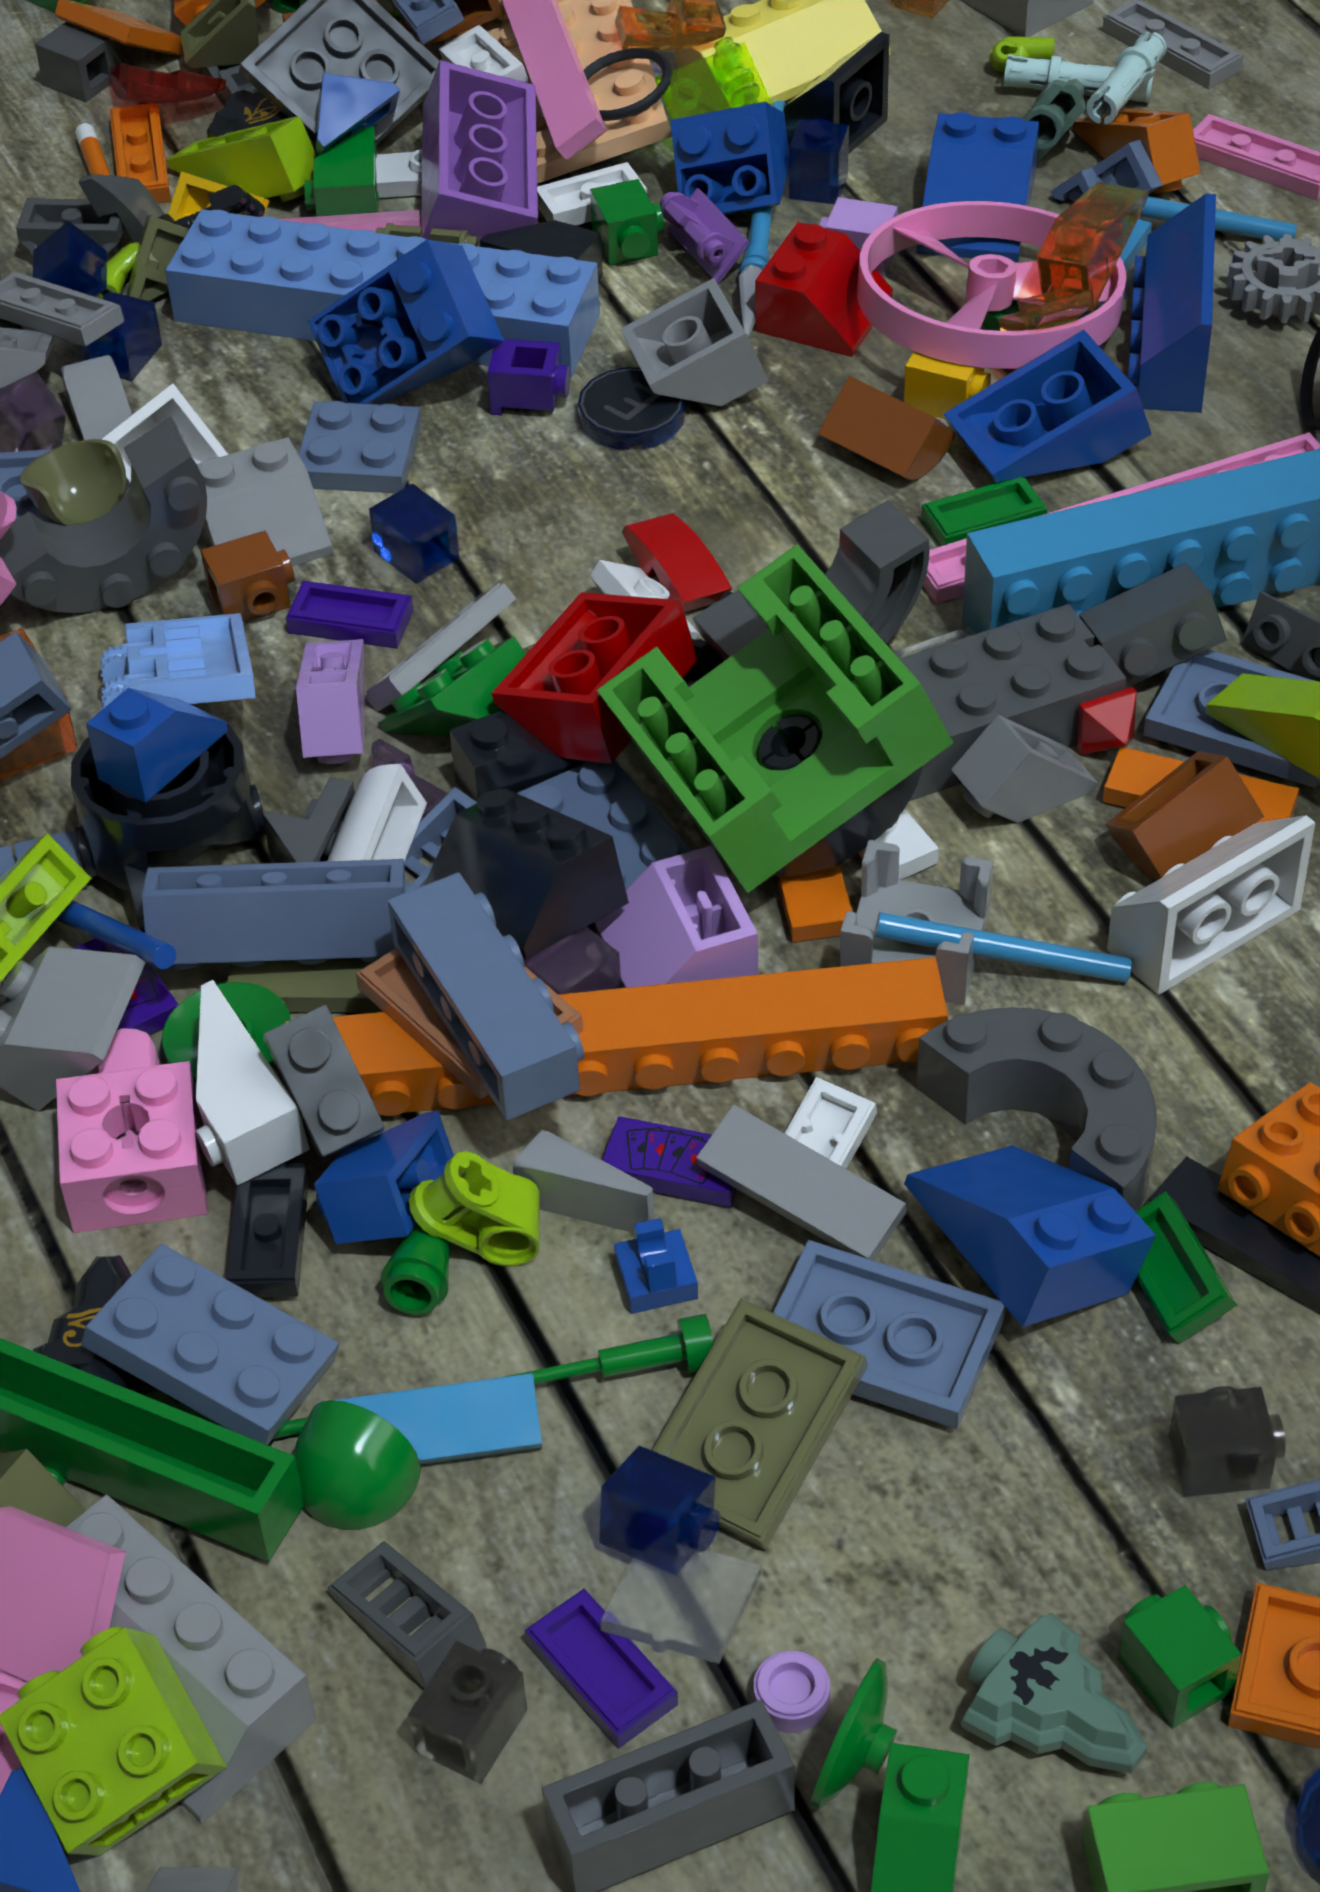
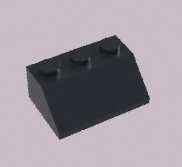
[424,788,629,959]

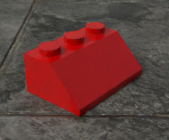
[491,592,698,764]

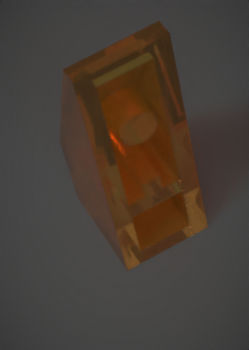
[1037,182,1148,312]

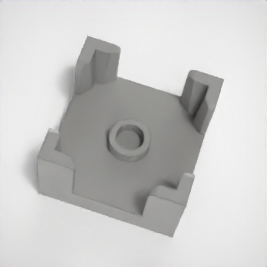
[840,840,994,1005]

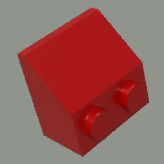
[755,222,893,357]

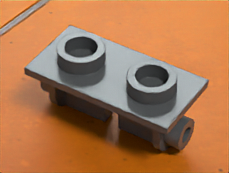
[1241,591,1320,682]

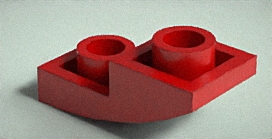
[622,513,732,612]

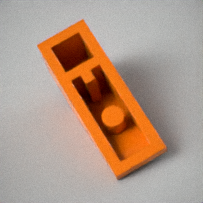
[1073,108,1200,193]

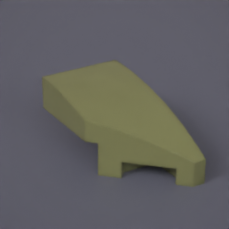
[124,215,189,310]

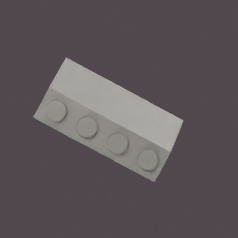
[66,1494,316,1824]

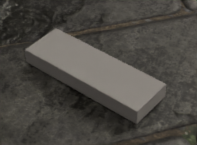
[1102,0,1243,89]
[0,272,125,346]
[365,583,516,712]
[696,1105,907,1261]

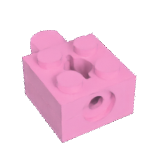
[56,1028,208,1233]

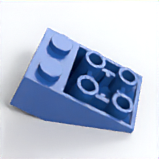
[308,239,504,405]

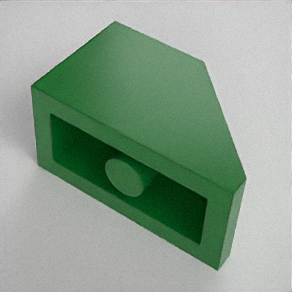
[304,126,379,216]
[871,1742,970,1892]

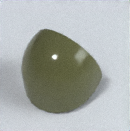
[20,439,126,526]

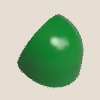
[293,1400,421,1530]

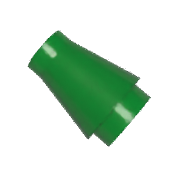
[381,1218,450,1315]

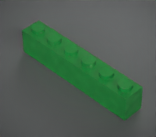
[0,1338,304,1562]

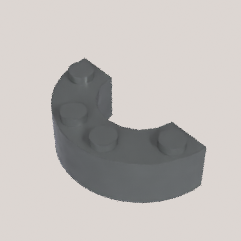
[0,417,207,613]
[692,500,930,661]
[917,1007,1157,1211]

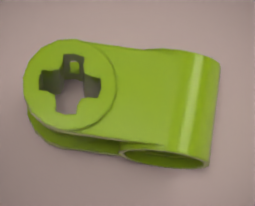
[409,1151,540,1266]

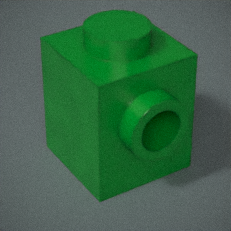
[590,179,664,266]
[1117,1585,1242,1729]

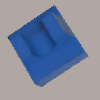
[614,1218,698,1314]

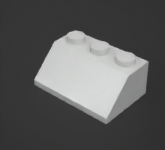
[1107,815,1315,996]

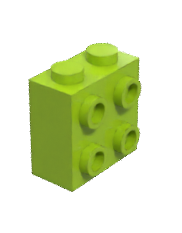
[0,1626,227,1856]

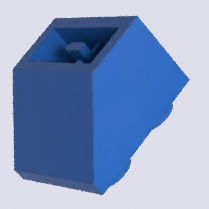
[670,102,790,215]

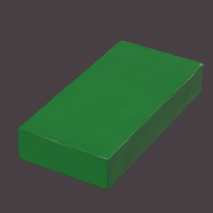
[921,477,1048,547]
[1135,1191,1237,1344]

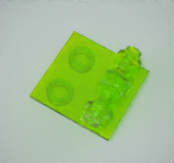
[655,37,774,119]

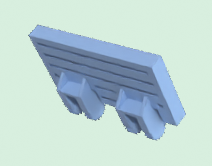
[100,613,256,709]

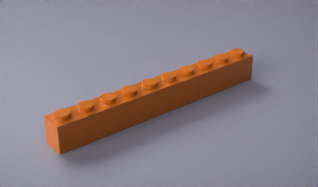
[285,957,948,1116]

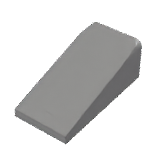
[60,355,132,440]
[513,1130,655,1233]

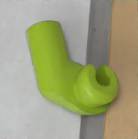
[989,36,1054,73]
[94,242,139,303]

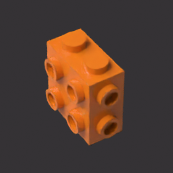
[1217,1082,1320,1256]

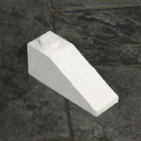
[195,980,310,1186]

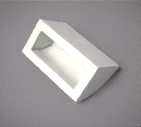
[327,764,427,861]

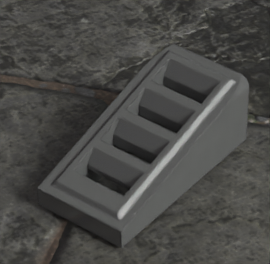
[327,1541,486,1694]

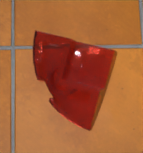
[109,64,226,104]

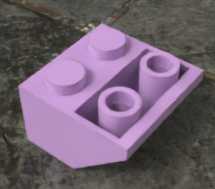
[595,845,758,988]

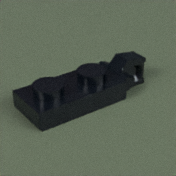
[226,1158,309,1297]

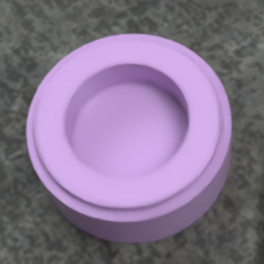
[754,1651,830,1733]

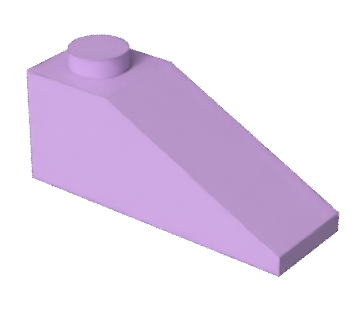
[296,639,365,764]

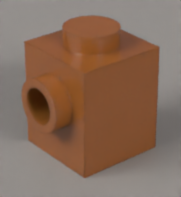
[201,530,295,622]

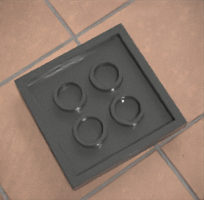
[239,0,439,146]

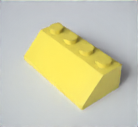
[673,0,891,111]

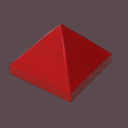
[1077,687,1137,755]

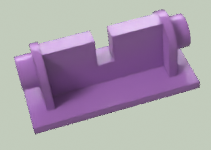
[660,188,750,284]

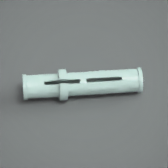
[1086,31,1167,124]
[1004,54,1153,103]

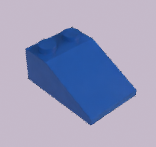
[916,112,1039,262]
[943,330,1152,482]
[904,1145,1156,1327]

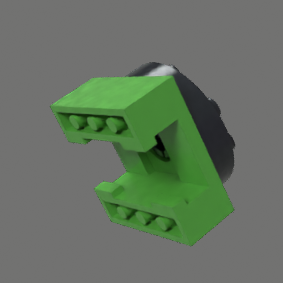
[597,544,954,893]

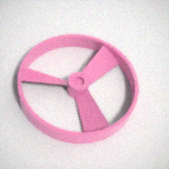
[857,201,1126,369]

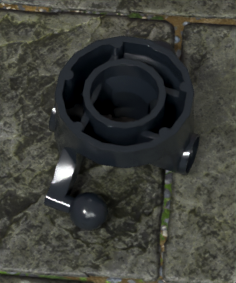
[71,711,266,933]

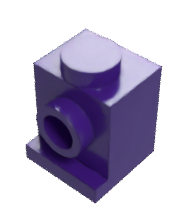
[487,339,570,416]

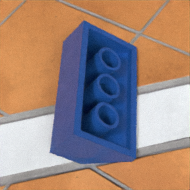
[1127,194,1216,413]

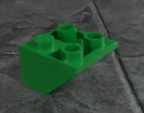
[378,636,526,736]

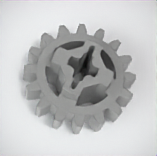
[1227,234,1320,324]

